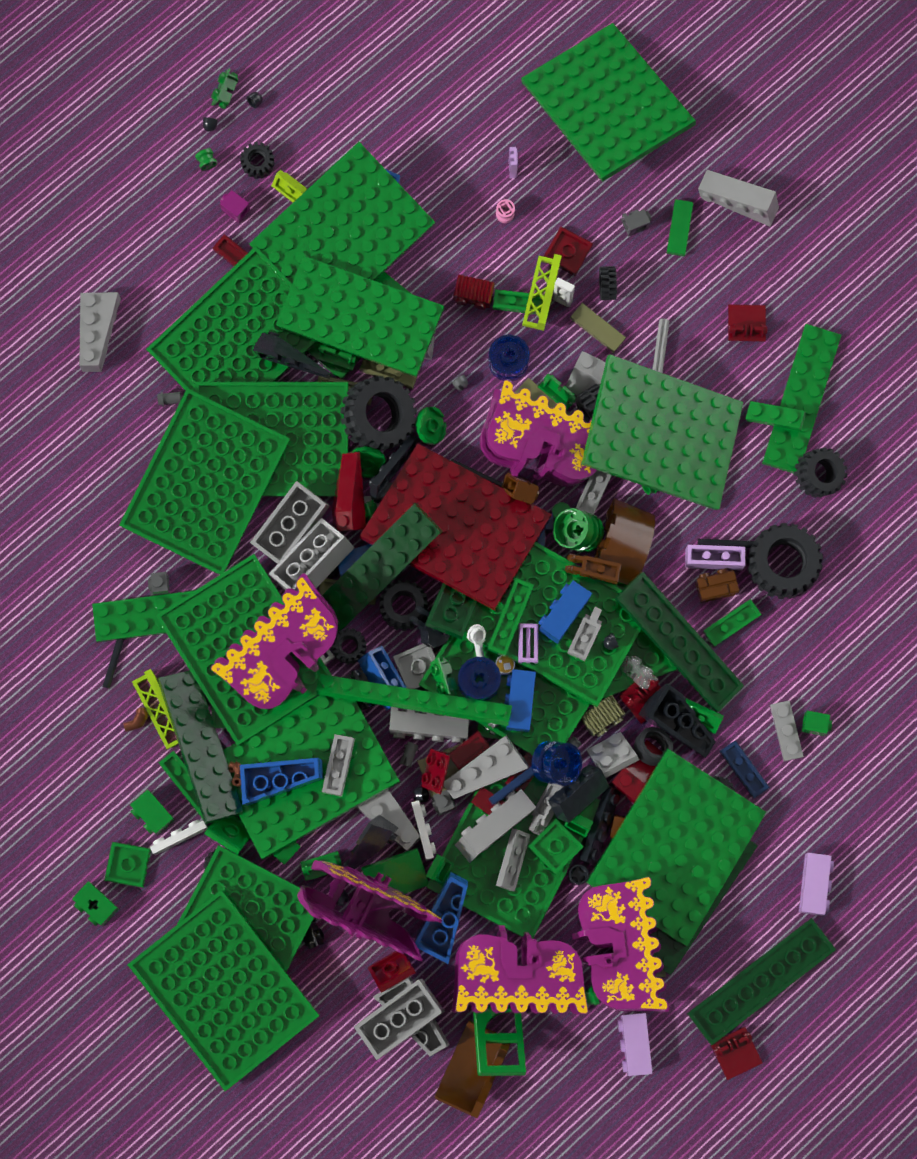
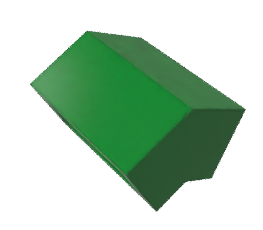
[564,814,593,837]
[273,842,301,865]
[426,854,455,885]

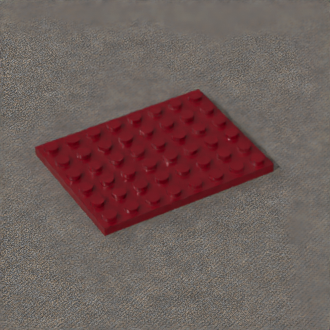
[360,444,551,611]

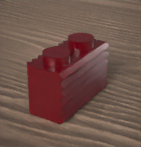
[453,275,495,310]

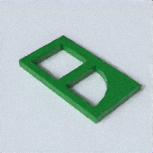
[473,1004,526,1076]

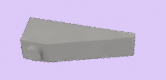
[566,351,605,395]

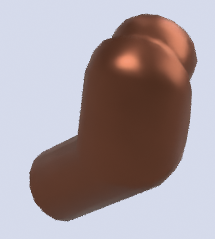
[123,707,148,732]
[228,761,241,786]

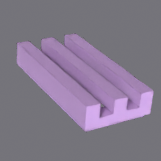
[508,147,518,178]
[518,623,538,663]

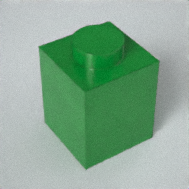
[801,710,832,736]

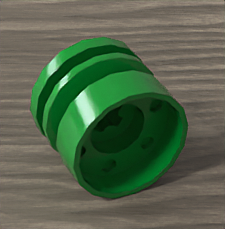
[553,508,604,552]

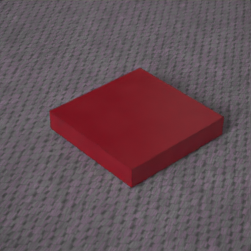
[544,226,593,277]
[367,951,416,993]

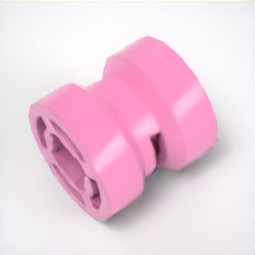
[496,199,515,223]

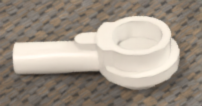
[467,624,486,660]

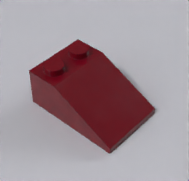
[610,740,663,804]

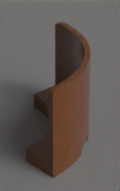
[594,498,655,585]
[434,1021,511,1119]

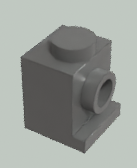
[621,209,652,236]
[148,572,170,596]
[432,790,457,816]

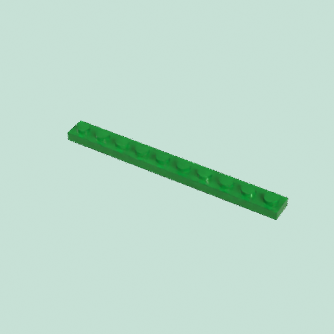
[316,674,512,726]

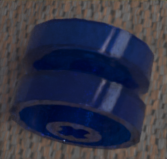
[488,334,530,381]
[458,657,501,701]
[532,740,582,786]

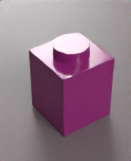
[220,190,250,223]

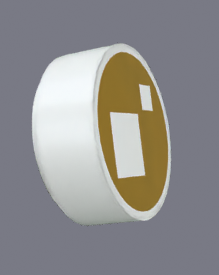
[495,656,515,675]

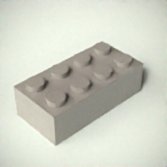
[250,481,330,564]
[269,518,354,591]
[354,978,445,1060]

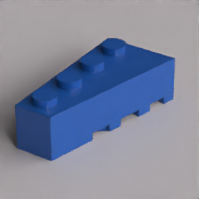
[240,758,323,806]
[414,872,468,964]

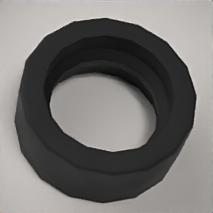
[634,727,673,766]

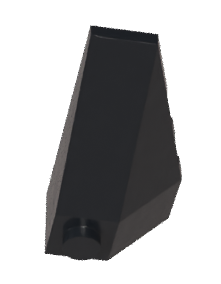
[253,331,331,379]
[638,683,716,758]
[335,814,398,879]

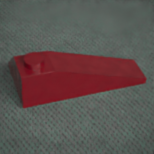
[332,452,366,531]

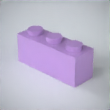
[685,545,745,570]
[799,853,834,916]
[618,1013,652,1076]

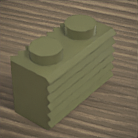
[580,695,625,737]

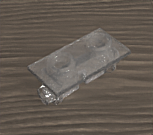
[622,655,658,689]

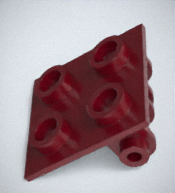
[728,304,767,342]
[619,670,661,724]
[421,749,451,795]
[710,1027,763,1080]

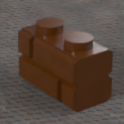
[501,472,539,504]
[695,568,739,603]

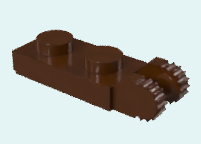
[565,554,622,584]

